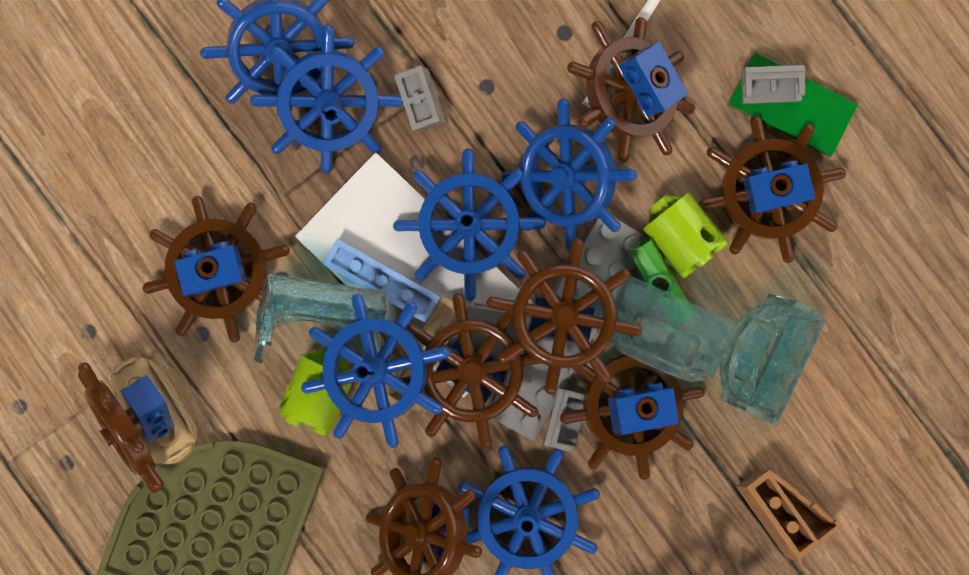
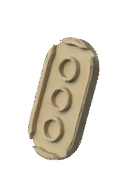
[108,357,197,465]

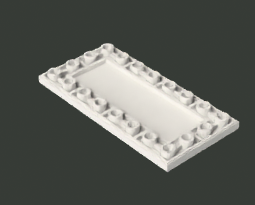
[295,152,533,398]

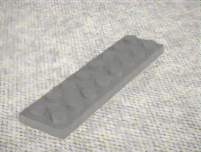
[485,217,647,441]

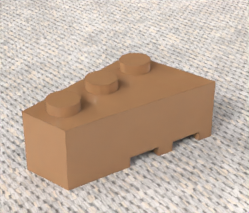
[736,470,844,561]

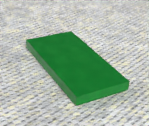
[727,52,858,157]

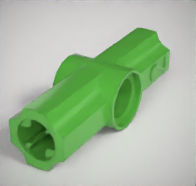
[629,237,694,325]

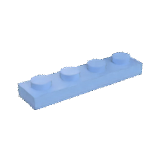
[323,239,440,323]

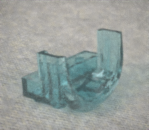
[254,274,387,363]
[597,276,737,383]
[719,293,826,427]

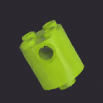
[643,192,729,279]
[279,350,353,436]

